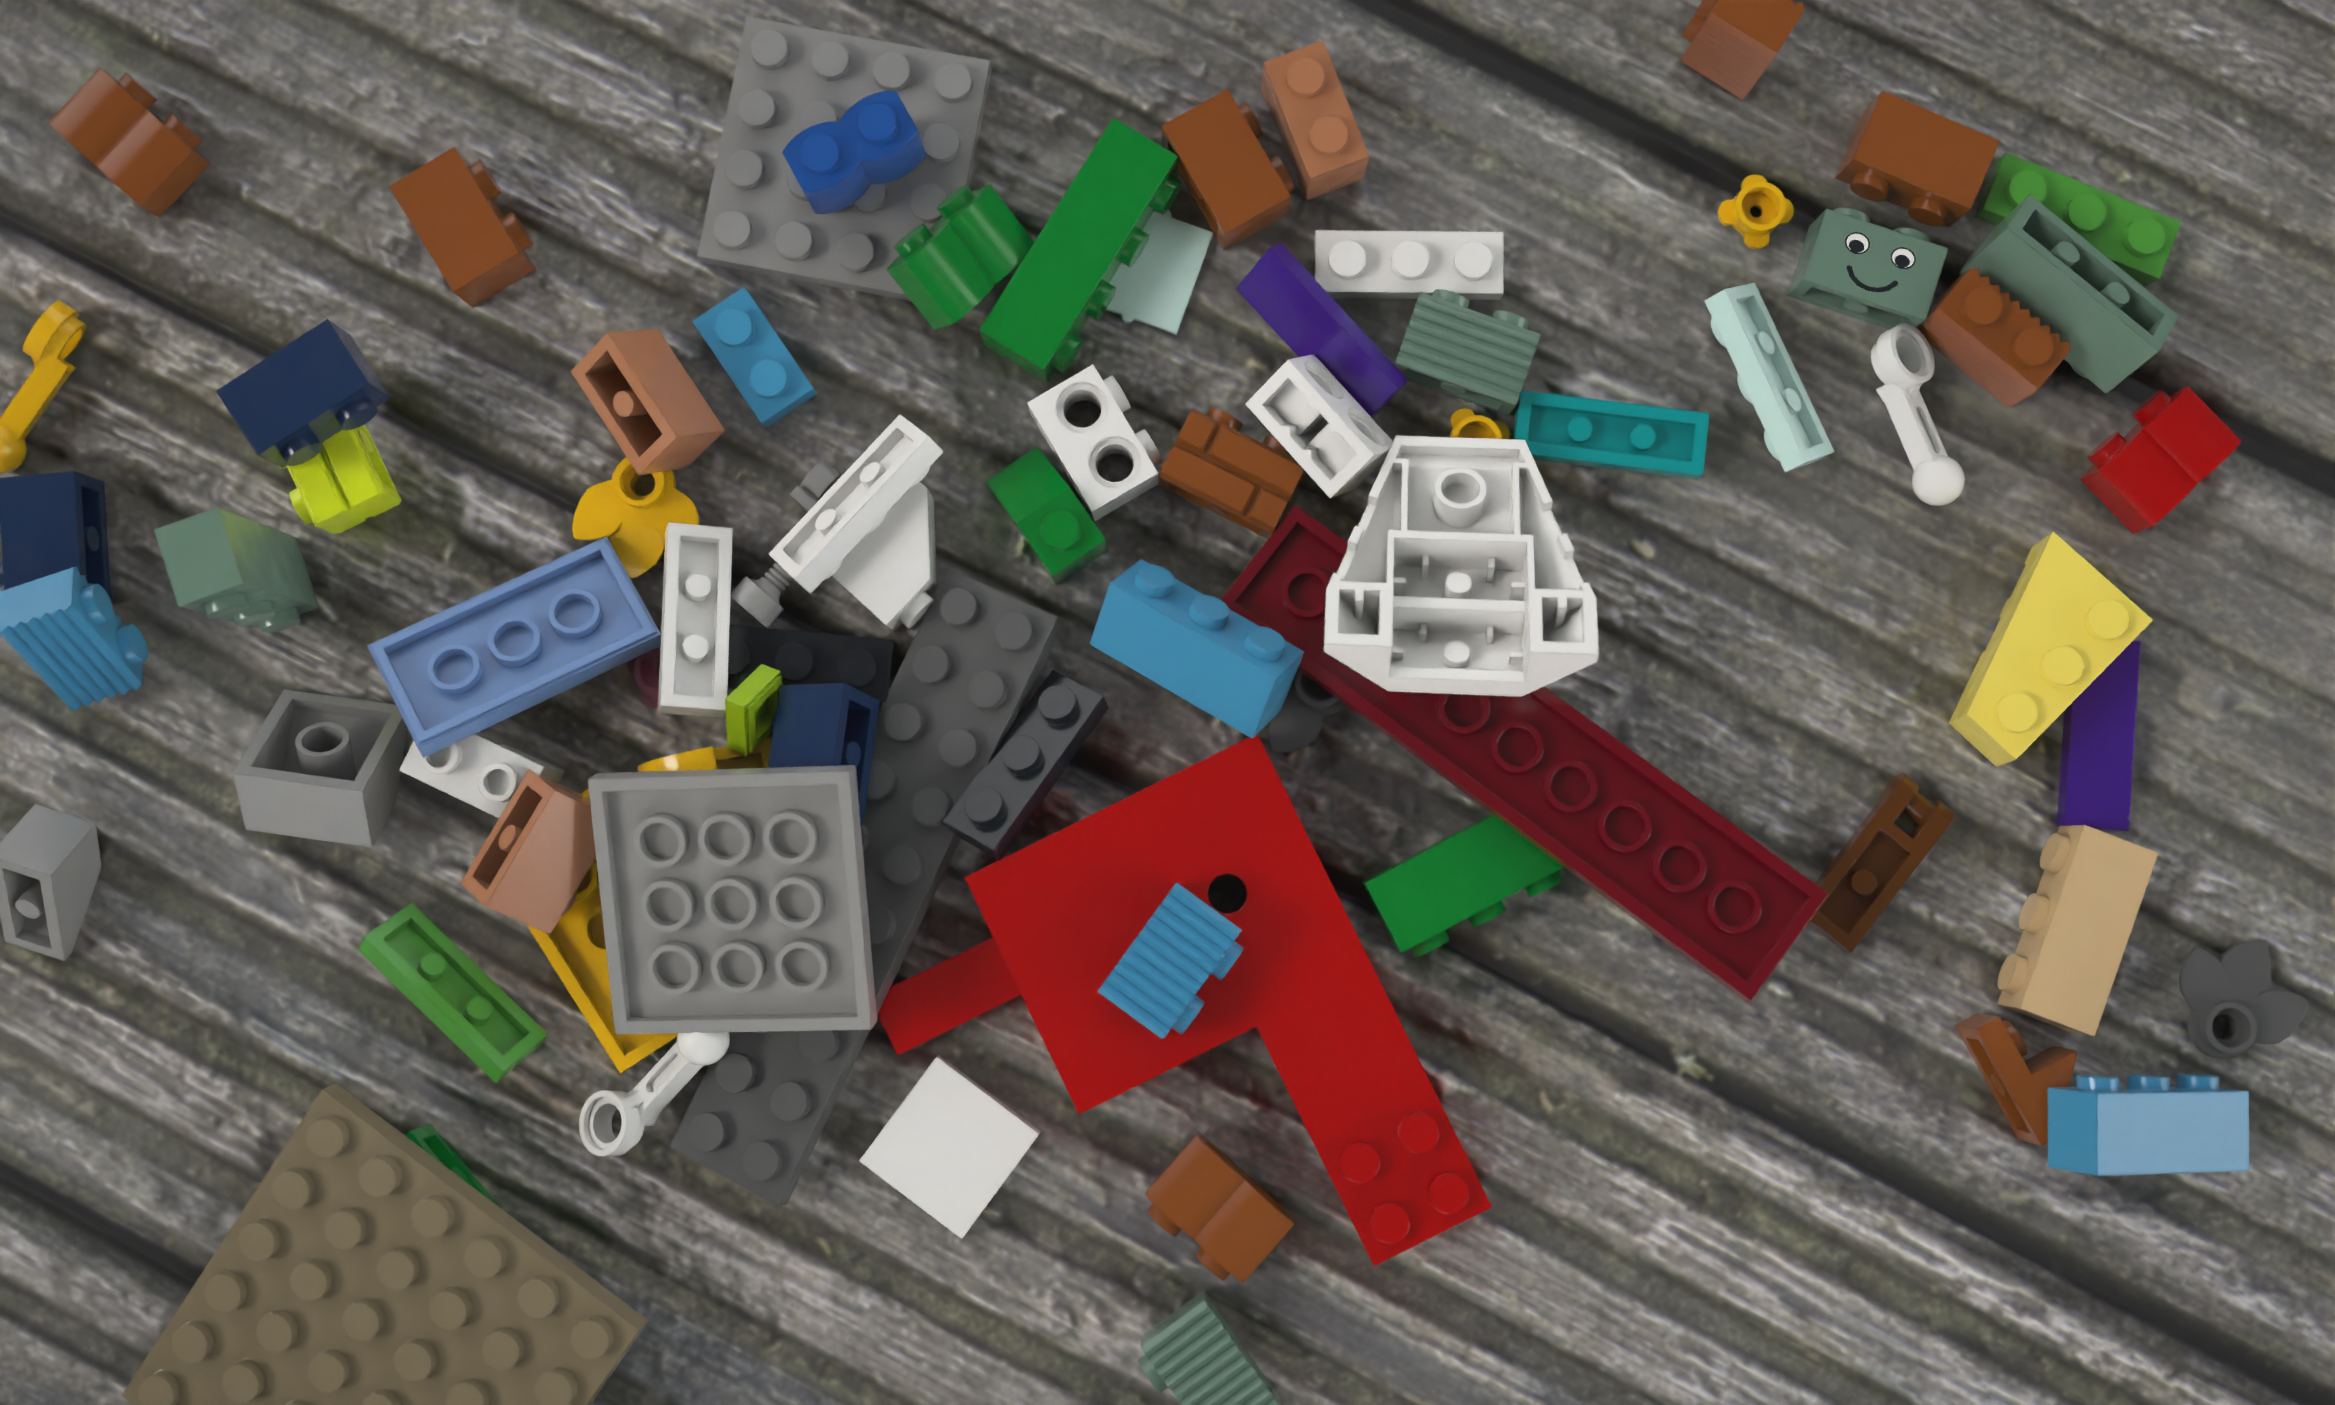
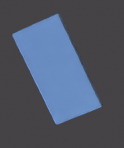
[367,536,661,758]

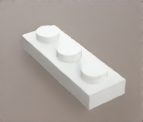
[1314,230,1504,300]
[769,414,944,594]
[658,522,733,718]

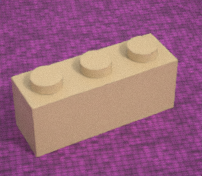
[1997,825,2158,1037]

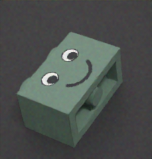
[1787,208,1948,329]

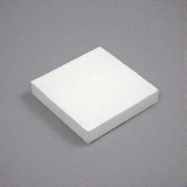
[859,1055,1041,1239]

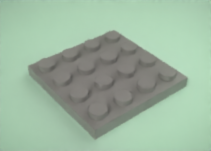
[697,16,992,301]
[588,765,877,1034]

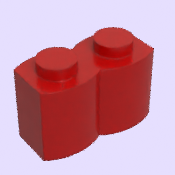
[2080,386,2242,534]

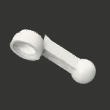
[1871,323,1965,506]
[579,1032,730,1156]

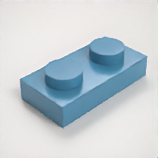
[692,287,817,428]

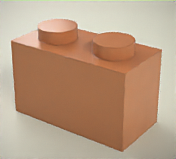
[1261,40,1369,201]
[571,329,725,475]
[461,769,596,934]

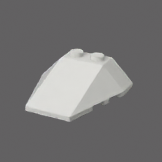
[1324,435,1599,697]

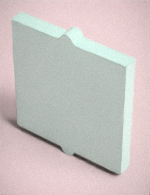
[1106,210,1213,335]

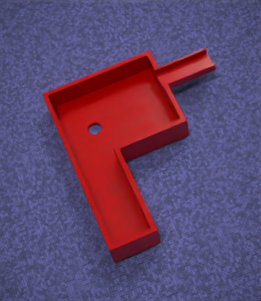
[878,734,1492,1266]

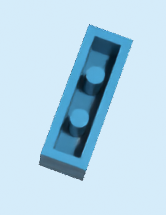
[1090,559,1304,739]
[2048,1074,2249,1176]

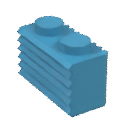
[0,567,148,711]
[1097,882,1244,1040]

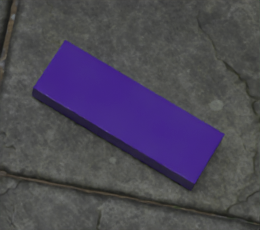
[1236,242,1408,419]
[2057,641,2141,832]

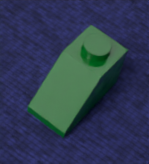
[985,447,1108,586]

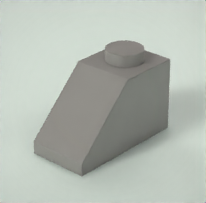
[0,804,102,961]

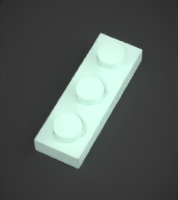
[1705,282,1835,472]

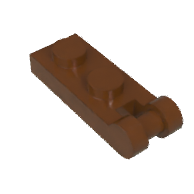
[1808,772,1955,953]

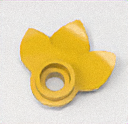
[572,457,700,579]

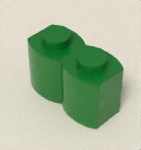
[886,184,1034,330]

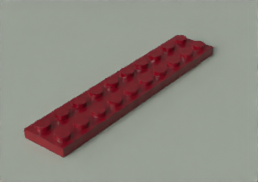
[1220,505,1829,1002]

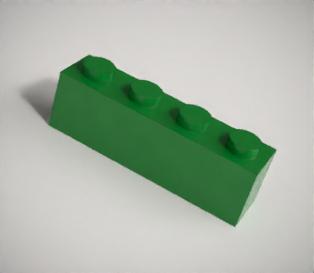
[979,117,1182,383]
[1360,814,1564,957]

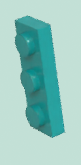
[1512,390,1710,480]

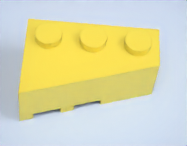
[1949,531,2153,767]

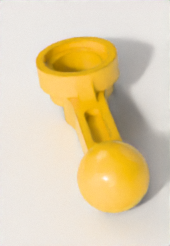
[0,300,87,474]

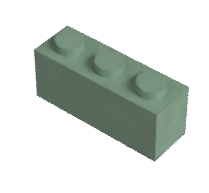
[1959,194,2179,394]
[154,507,319,633]

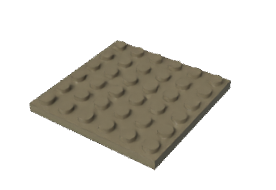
[121,1083,649,1405]

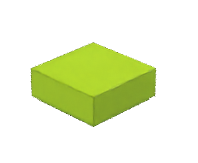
[725,664,782,756]

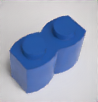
[782,91,926,214]

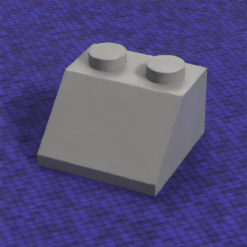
[233,689,408,848]

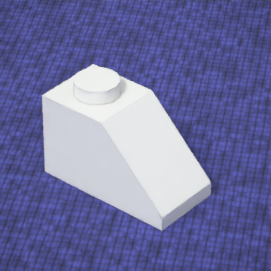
[832,482,937,632]

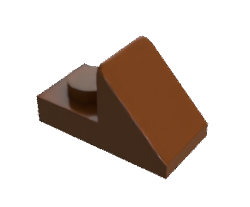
[1955,1013,2077,1146]

